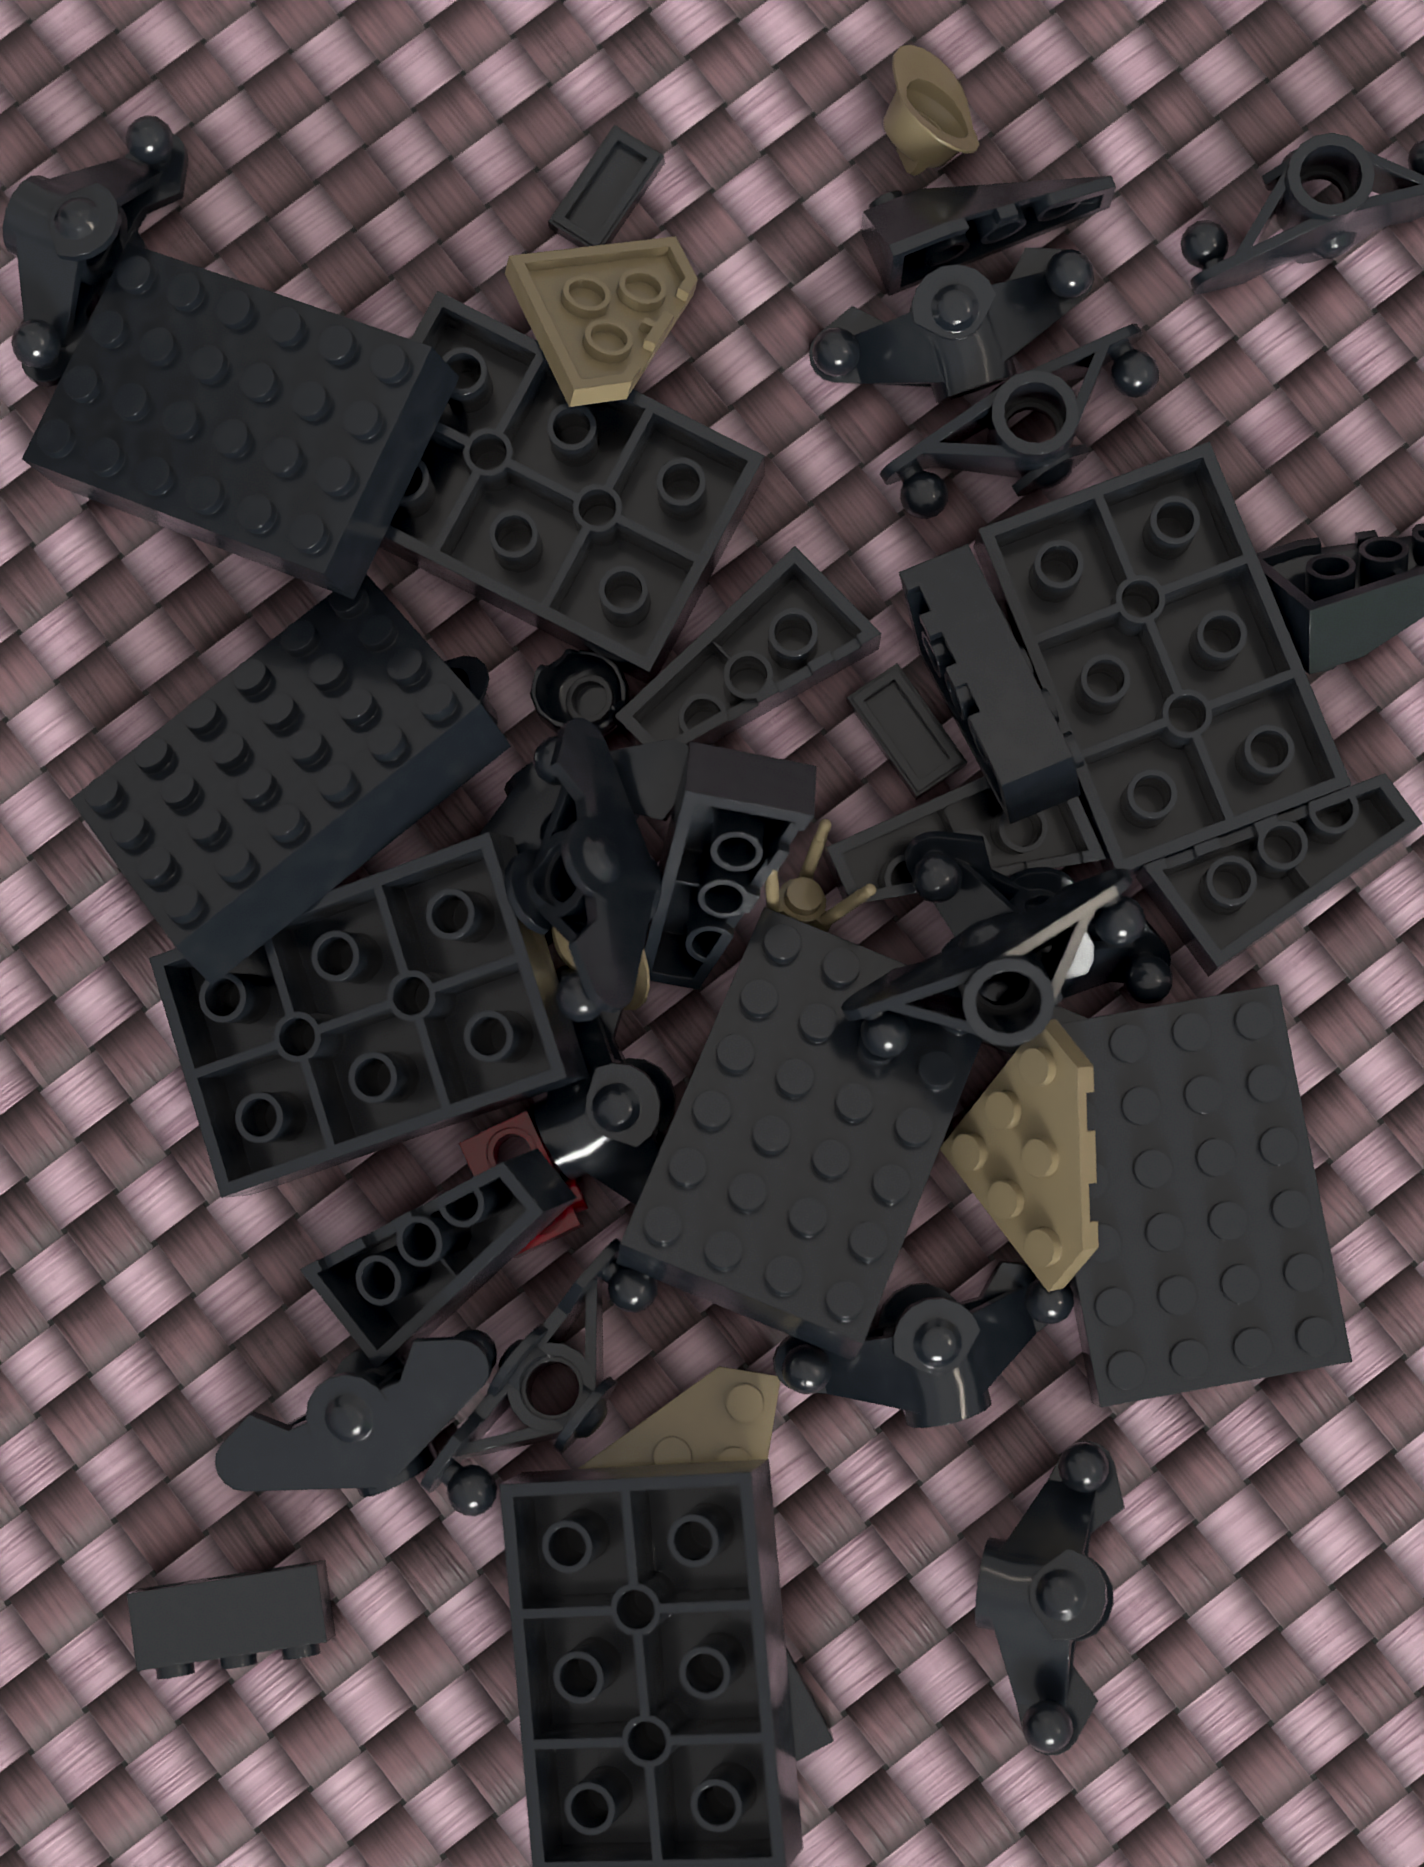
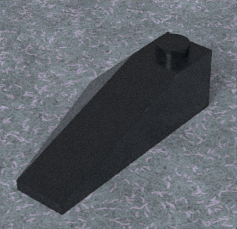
[861,176,1116,296]
[1256,523,1424,675]

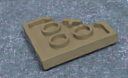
[505,236,698,407]
[940,1019,1099,1292]
[578,1366,780,1469]

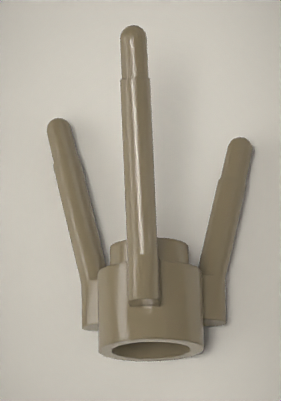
[765,819,876,932]

